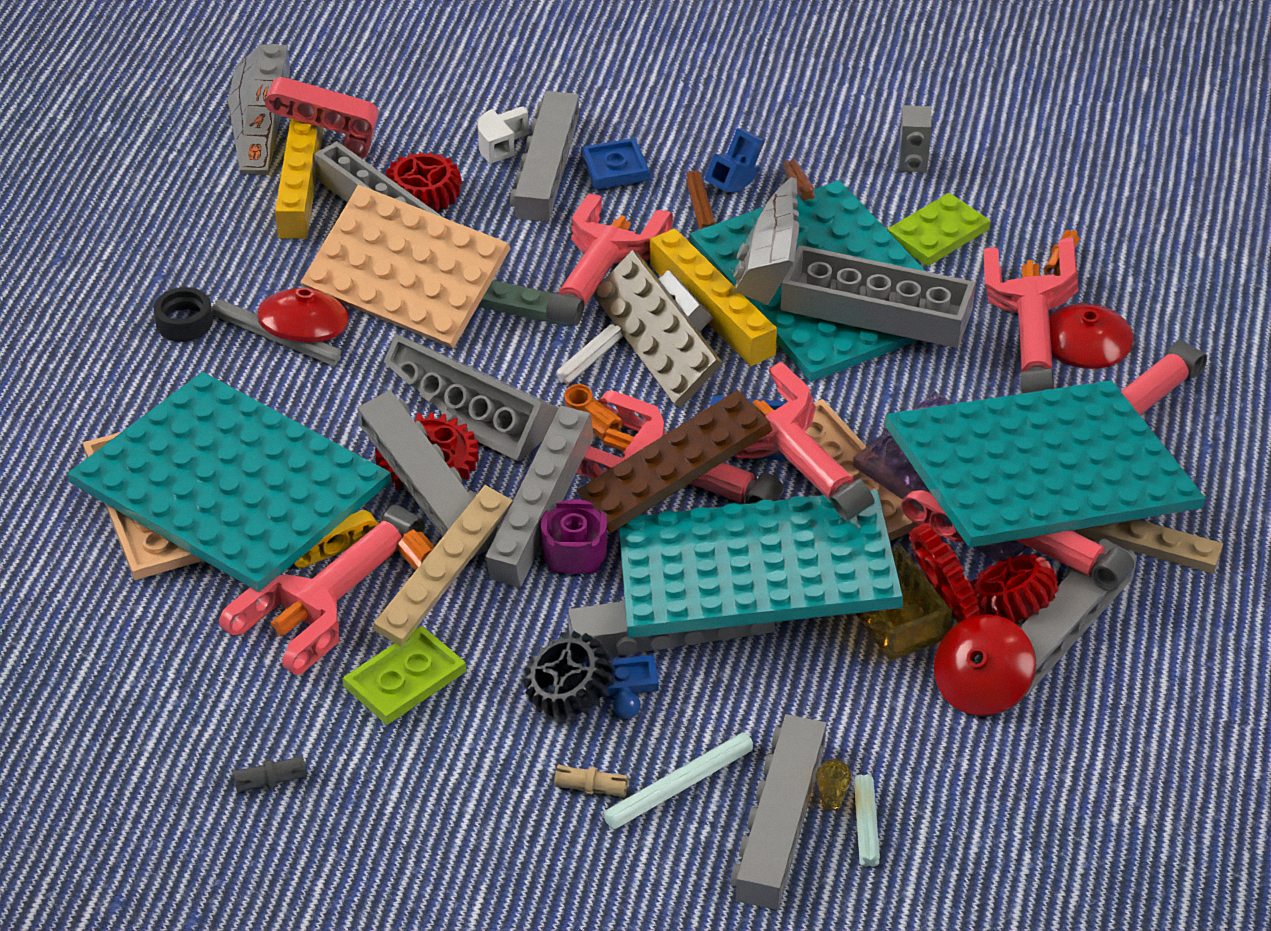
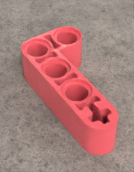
[265,77,379,159]

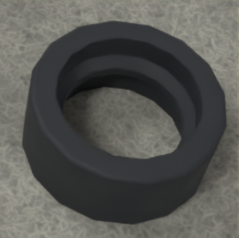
[153,287,213,342]

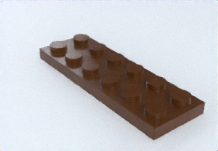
[576,390,773,533]

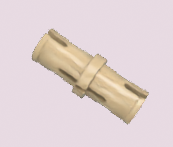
[554,764,629,798]

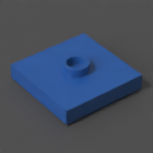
[581,138,650,189]

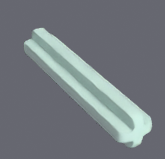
[854,774,880,867]

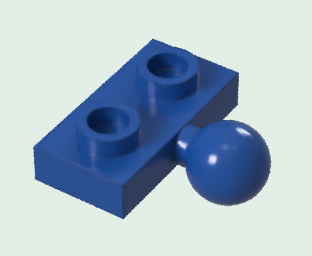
[586,655,659,719]

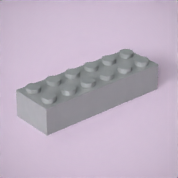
[781,245,976,348]

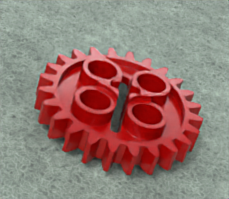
[375,412,479,494]
[909,523,980,622]

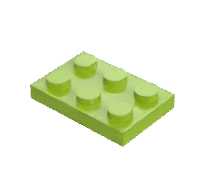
[887,193,991,266]
[342,625,467,725]

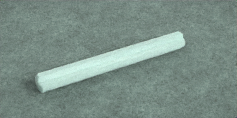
[604,732,753,829]

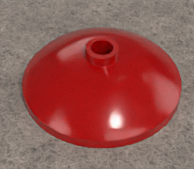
[257,288,349,342]
[1049,303,1133,369]
[934,614,1036,717]

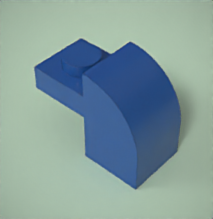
[704,128,765,192]

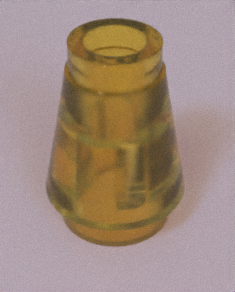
[816,759,852,810]

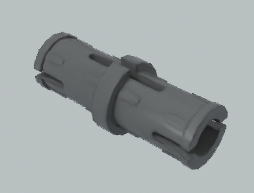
[233,755,307,793]

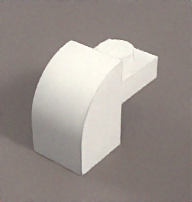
[478,106,529,164]

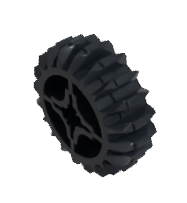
[522,630,616,723]

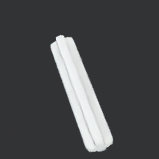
[556,324,623,384]

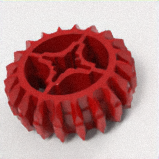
[385,151,462,213]
[970,554,1059,624]

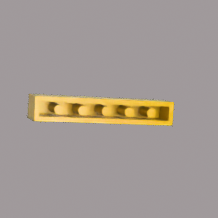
[275,119,324,239]
[650,228,777,366]

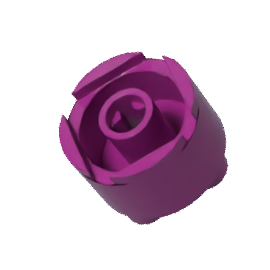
[541,499,607,574]

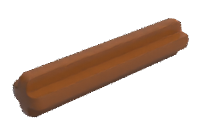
[782,158,815,202]
[686,170,715,230]

